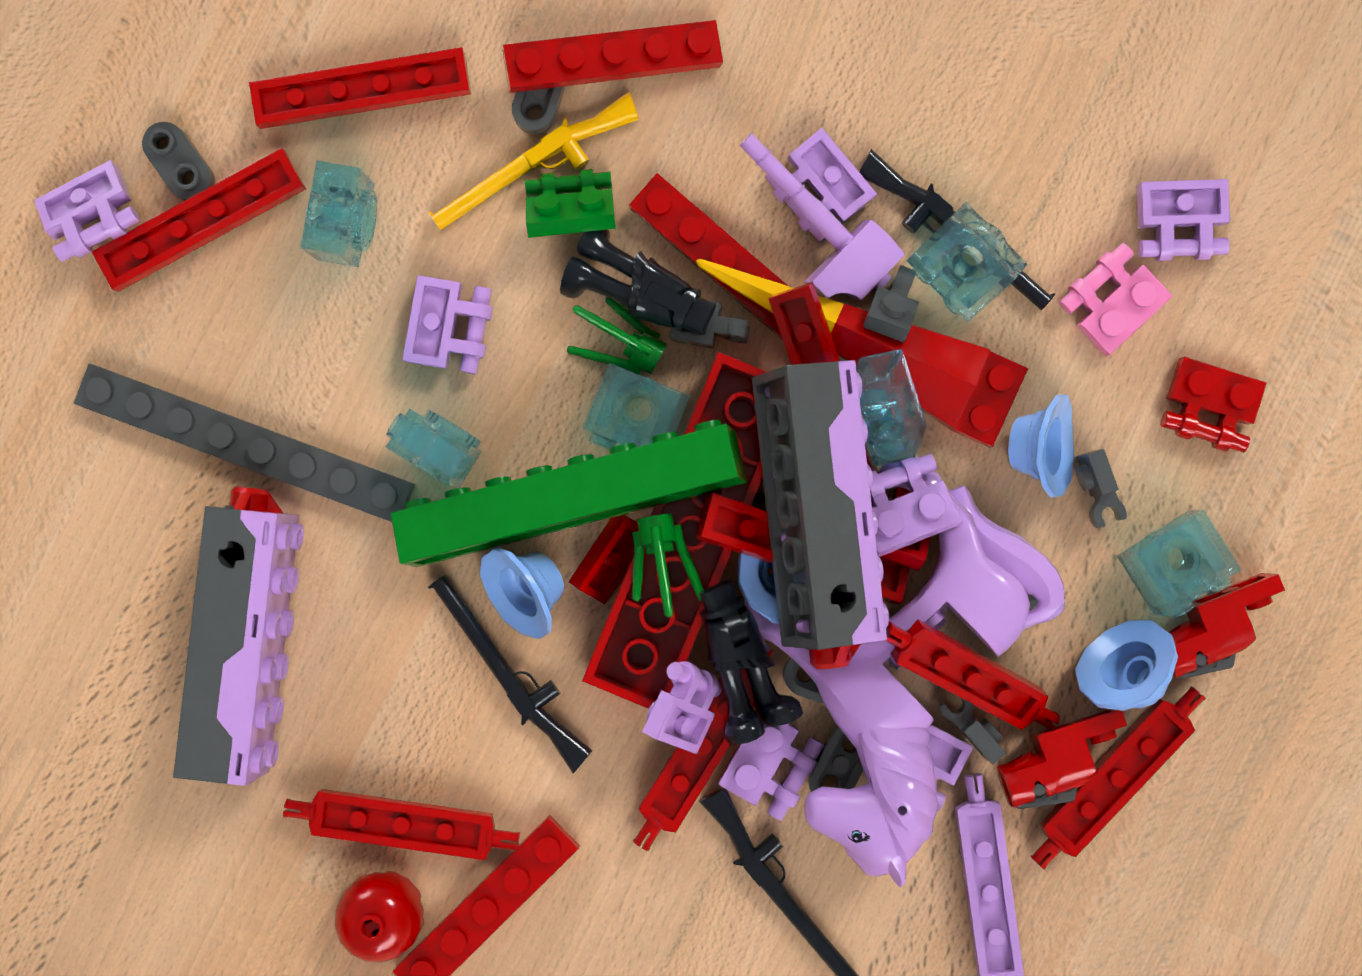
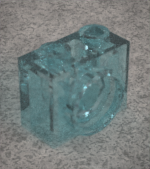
[300,160,377,267]
[906,202,1027,323]
[856,349,927,466]
[583,363,690,449]
[386,409,482,487]
[1117,510,1242,618]

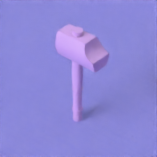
[740,133,905,300]

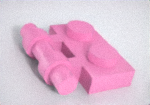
[1059,243,1173,356]

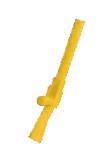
[428,92,639,230]

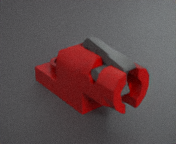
[1168,573,1285,679]
[997,709,1128,809]

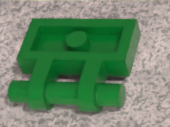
[525,169,616,238]

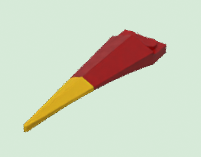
[696,259,1029,448]

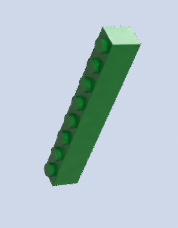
[390,420,747,567]

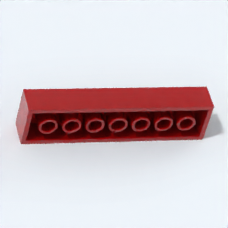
[582,352,766,709]

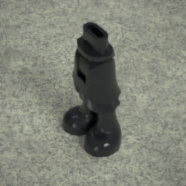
[560,230,716,336]
[700,580,803,745]

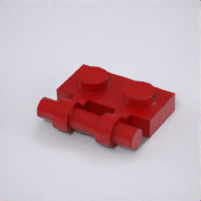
[1160,356,1267,453]

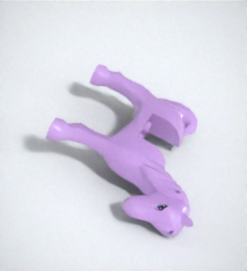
[745,445,1065,887]

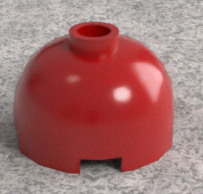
[335,871,424,963]

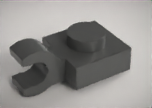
[863,265,919,343]
[670,301,750,349]
[1075,448,1127,528]
[937,698,1006,765]

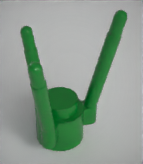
[567,297,667,376]
[632,514,704,617]

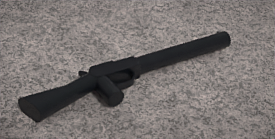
[859,149,1056,310]
[428,575,592,773]
[699,788,859,976]

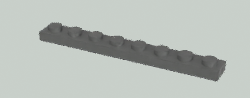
[73,363,415,522]

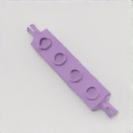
[954,773,1024,976]

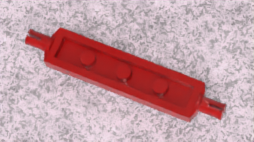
[885,619,1060,730]
[633,649,774,851]
[1030,686,1206,870]
[283,789,520,860]

